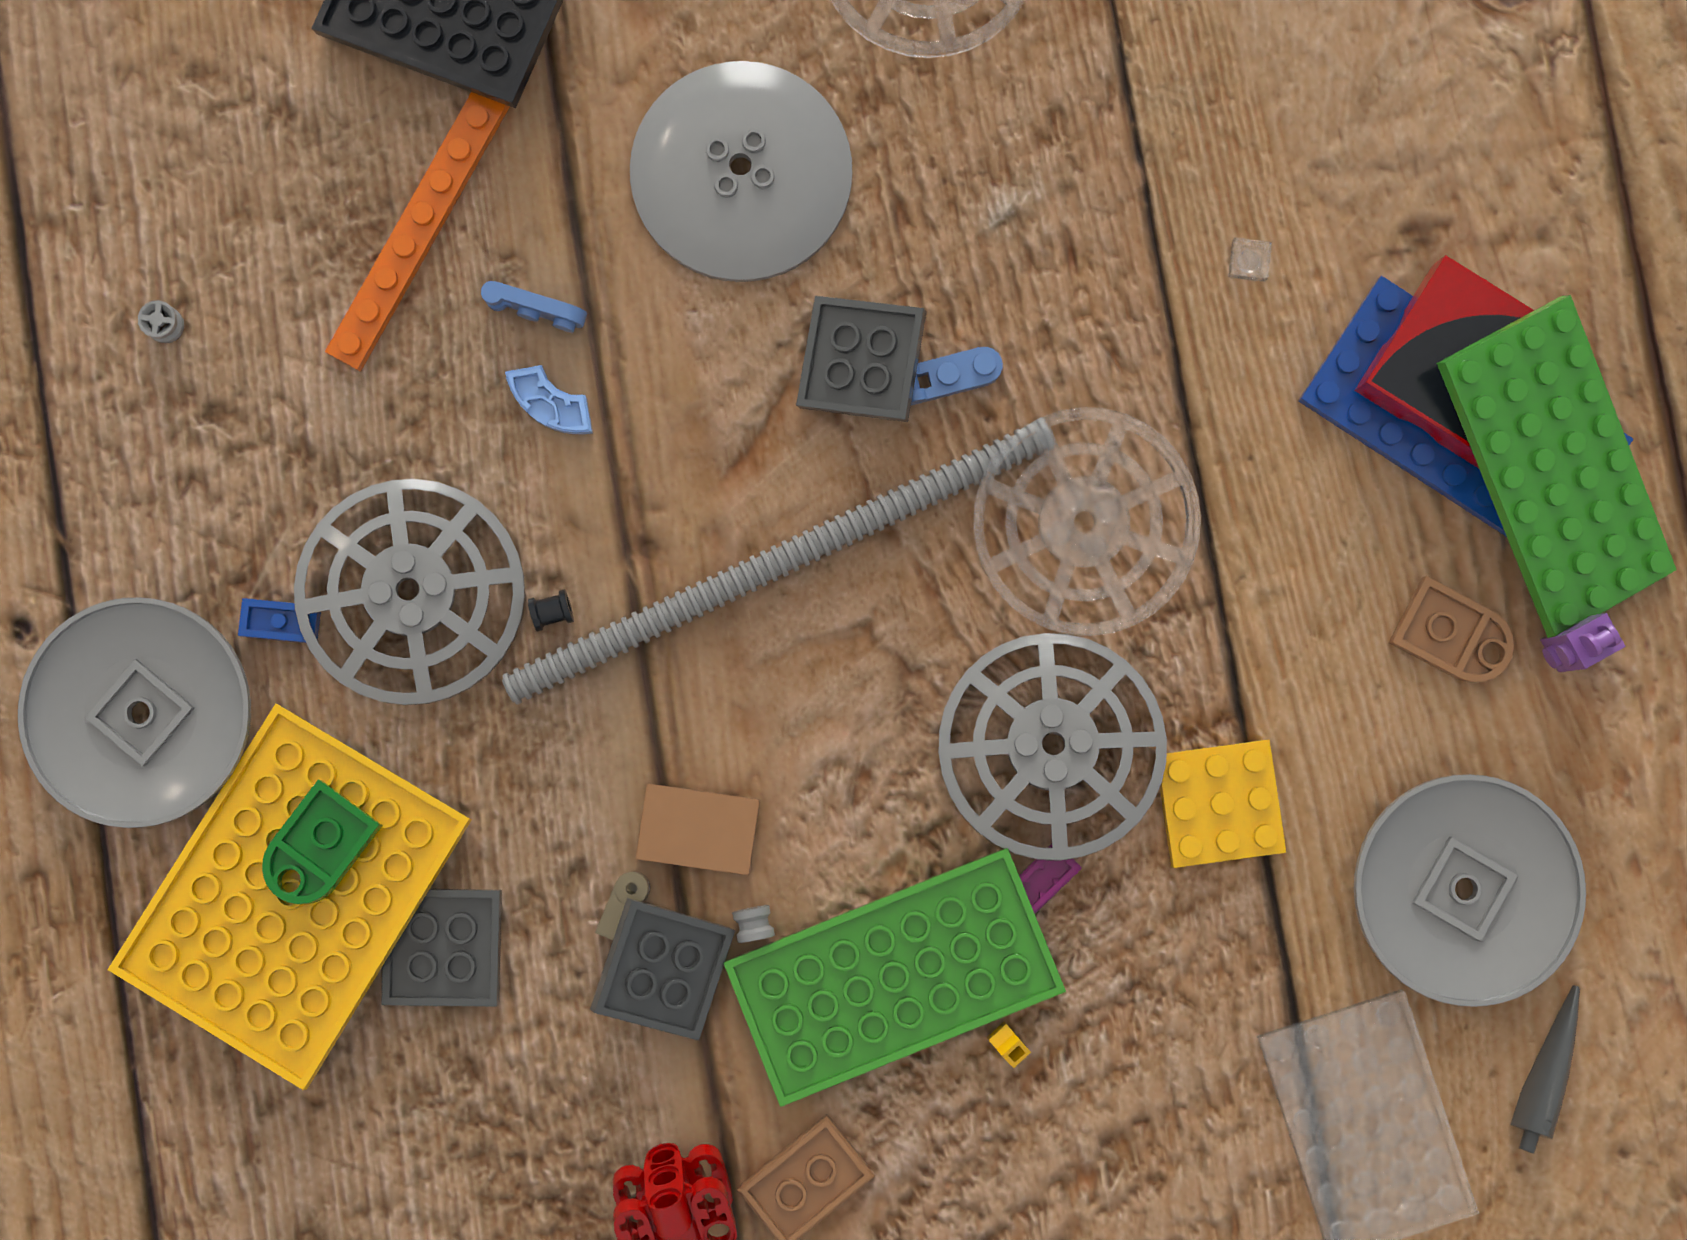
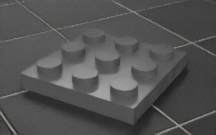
[796,296,927,422]
[381,889,502,1007]
[590,898,735,1041]

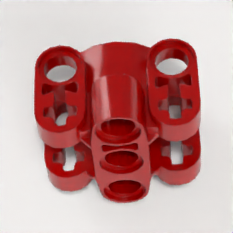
[612,1143,737,1240]

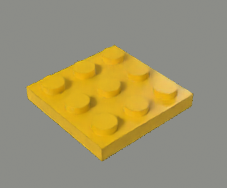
[1155,739,1286,868]

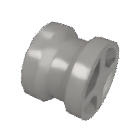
[138,300,184,343]
[732,905,775,943]

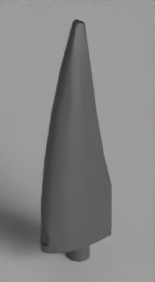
[1510,985,1580,1154]

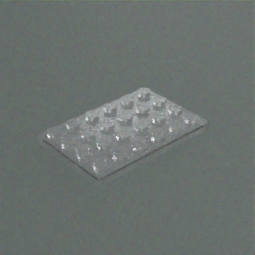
[1257,989,1479,1240]

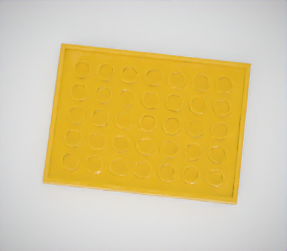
[107,703,472,1090]

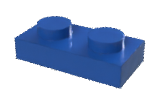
[238,598,321,643]

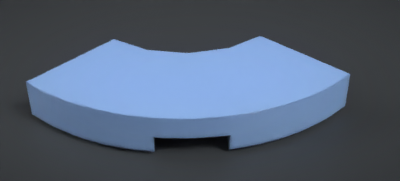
[505,365,593,434]

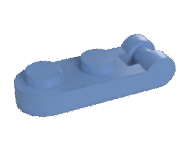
[481,281,588,333]
[911,347,1003,405]

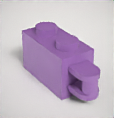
[1540,613,1626,672]

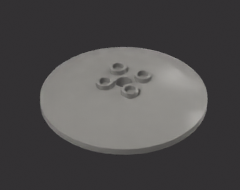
[630,61,852,282]
[18,597,251,828]
[1354,774,1586,1007]

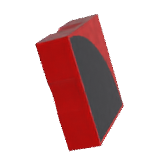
[1354,255,1534,468]

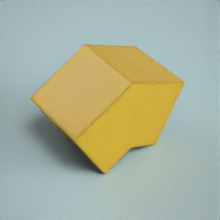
[987,1021,1031,1068]

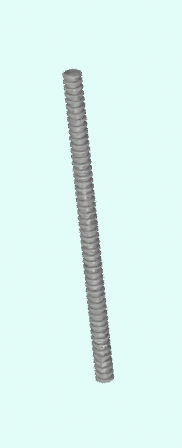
[502,419,1054,705]

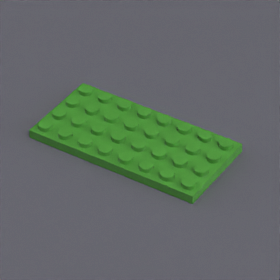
[1437,295,1677,638]
[723,848,1066,1107]

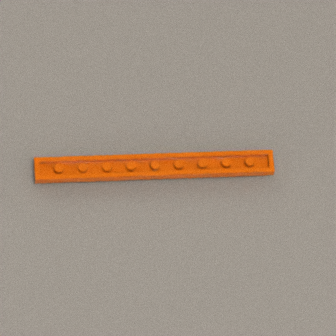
[325,52,541,372]

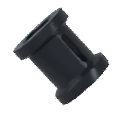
[528,589,574,632]

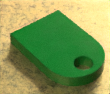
[262,779,383,904]

